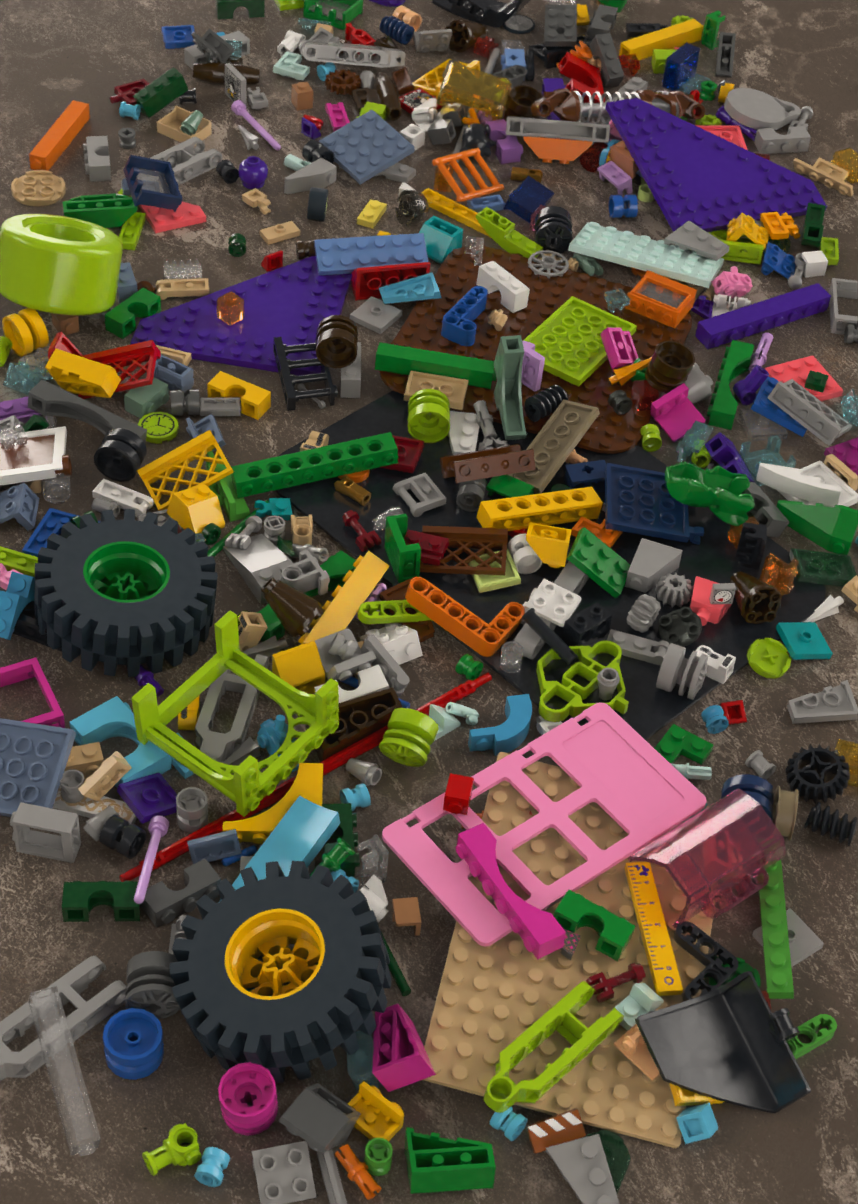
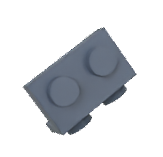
[186,414,226,452]

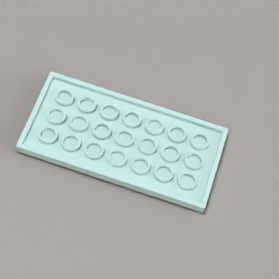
[568,222,724,288]

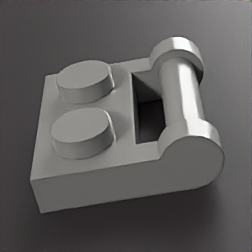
[393,473,446,517]

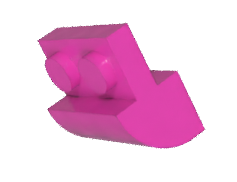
[600,327,639,373]

